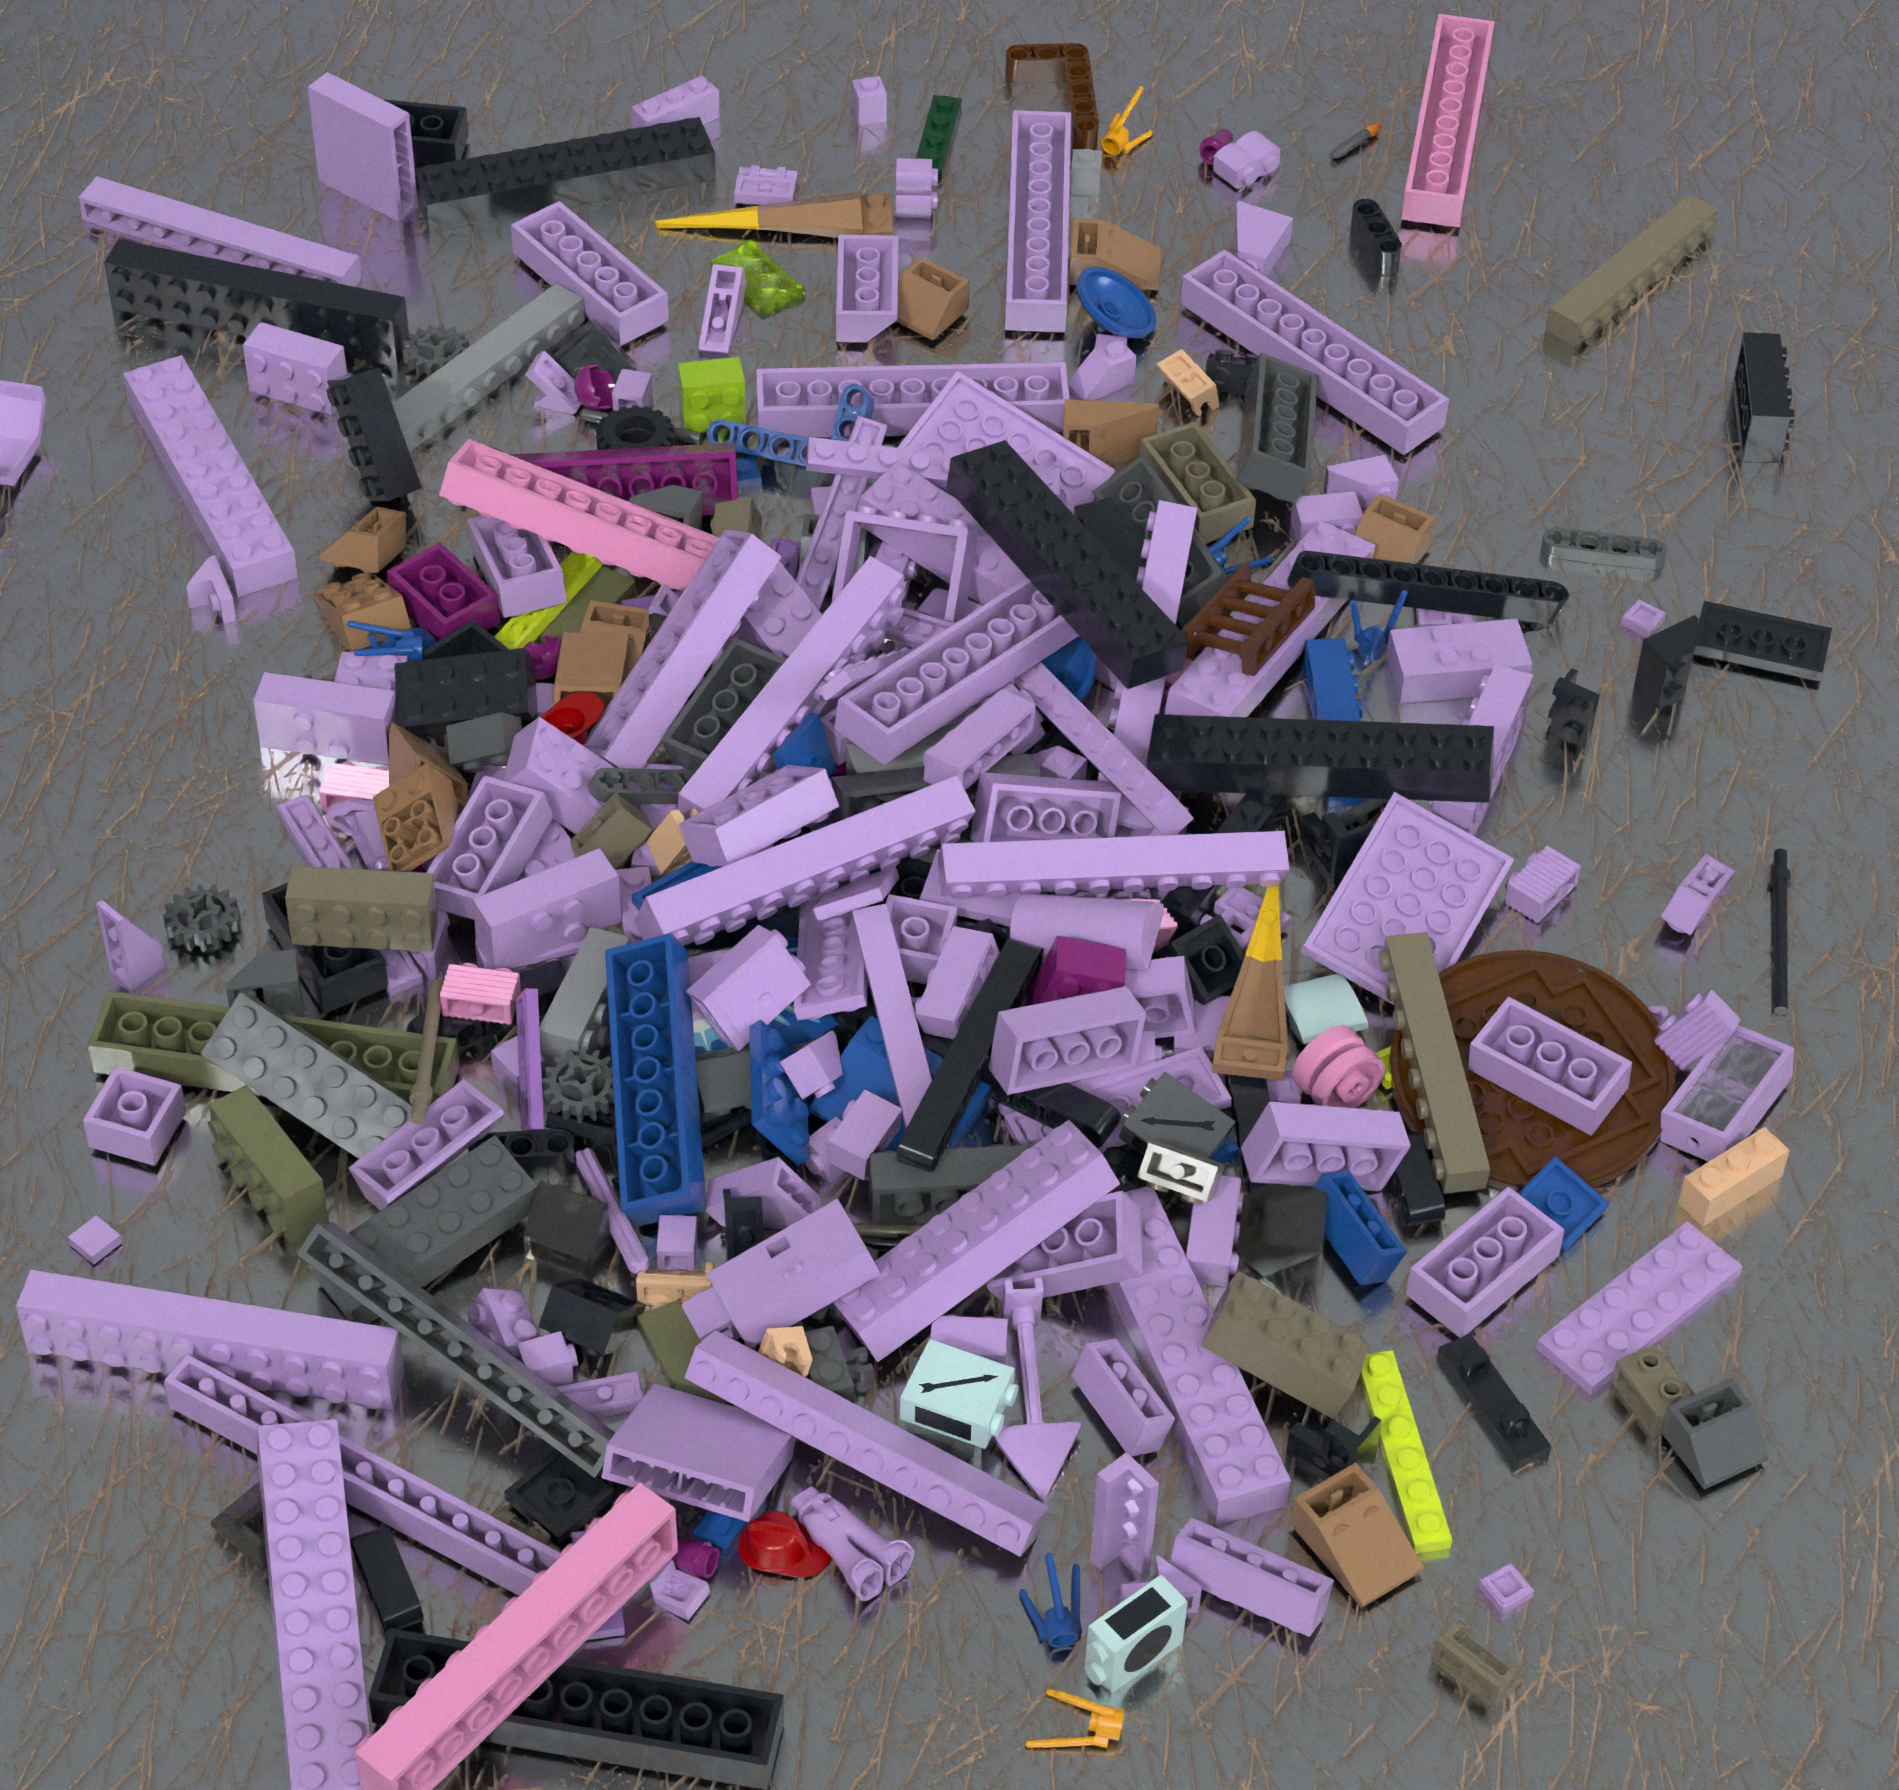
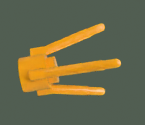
[1100,86,1154,156]
[1025,1688,1125,1748]

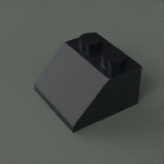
[1634,615,1699,709]
[1151,914,1245,1005]
[538,1278,646,1357]

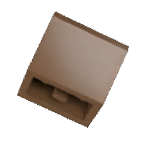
[896,257,970,340]
[1354,493,1436,564]
[320,507,406,573]

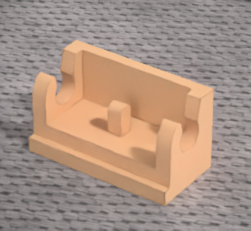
[1157,349,1220,416]
[646,809,700,875]
[636,1261,714,1306]
[758,1326,813,1378]

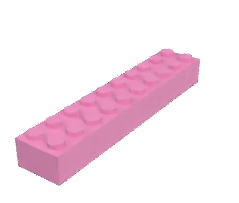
[1401,14,1495,228]
[439,439,719,592]
[355,1482,678,1790]

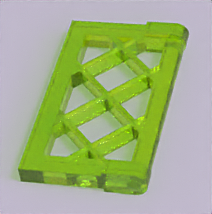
[710,239,806,314]

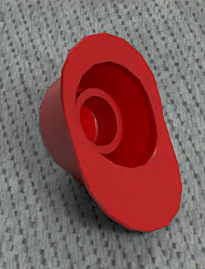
[539,692,604,745]
[738,1511,831,1578]

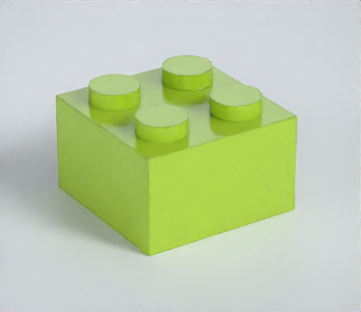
[678,357,746,433]

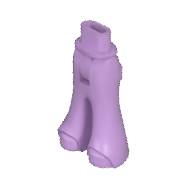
[791,1486,915,1601]

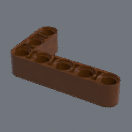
[1005,43,1099,150]

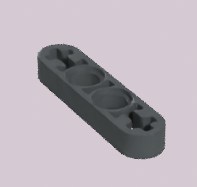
[1541,528,1667,570]
[588,768,697,804]

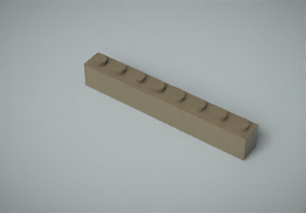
[1545,194,1718,347]
[1378,932,1490,1194]

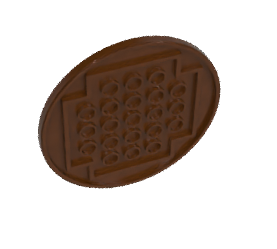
[1389,950,1675,1193]

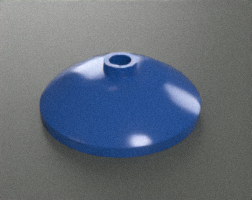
[1076,267,1156,338]
[1014,636,1097,720]

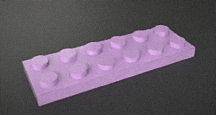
[794,892,871,1021]
[1004,1046,1231,1152]
[1536,1221,1743,1395]

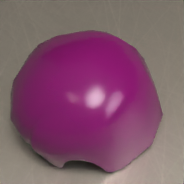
[574,364,615,411]
[524,634,562,680]

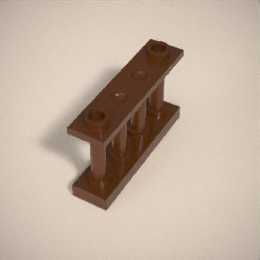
[1181,563,1315,676]

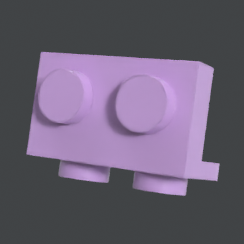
[467,1288,540,1357]

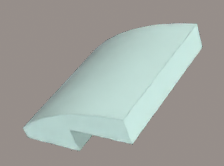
[1284,974,1368,1044]

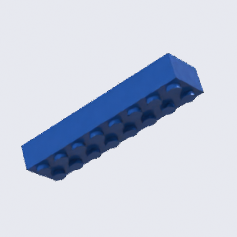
[605,933,707,1226]

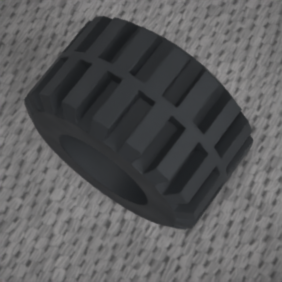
[596,405,675,450]

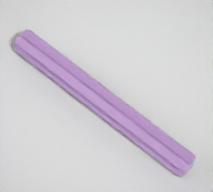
[575,1148,649,1274]

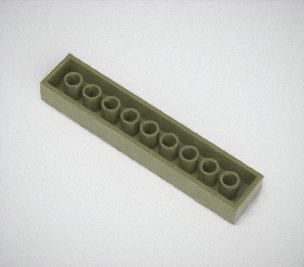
[88,991,460,1105]

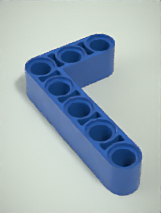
[707,384,874,475]

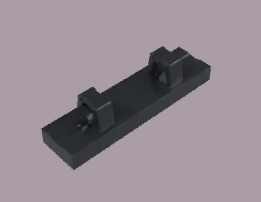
[1437,1333,1551,1469]

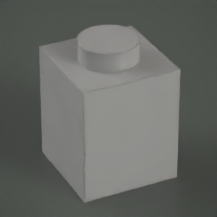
[1070,149,1102,197]

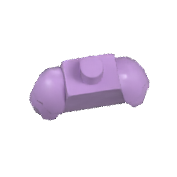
[325,798,390,871]

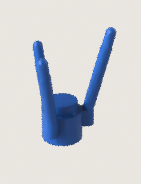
[1208,516,1273,575]
[1350,590,1407,661]
[347,621,423,662]
[1019,1553,1083,1647]

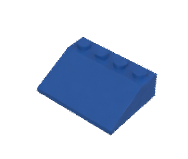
[808,1016,992,1152]

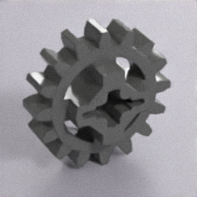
[403,324,469,377]
[163,884,241,952]
[542,1048,614,1123]

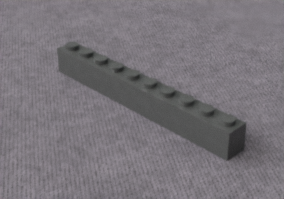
[297,1222,615,1478]

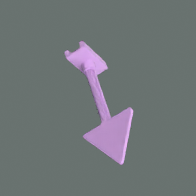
[992,1277,1081,1502]

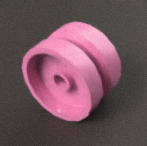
[1292,1025,1385,1108]

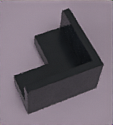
[551,318,636,383]
[422,620,510,660]
[1300,812,1374,884]
[723,1188,782,1262]
[1286,1416,1382,1479]

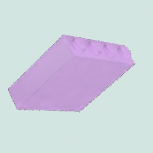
[307,72,418,222]
[602,1383,796,1522]

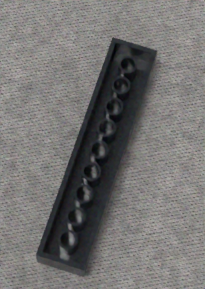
[415,117,716,233]
[104,239,409,367]
[946,440,1189,690]
[1147,714,1494,803]
[368,1628,784,1790]

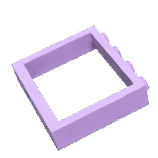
[831,506,979,623]

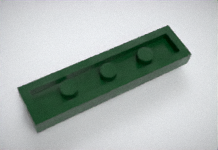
[915,95,962,180]

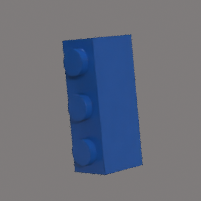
[1302,1170,1407,1285]

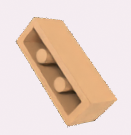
[1678,1127,1790,1227]

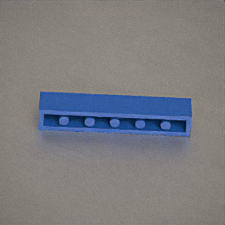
[1303,638,1367,807]

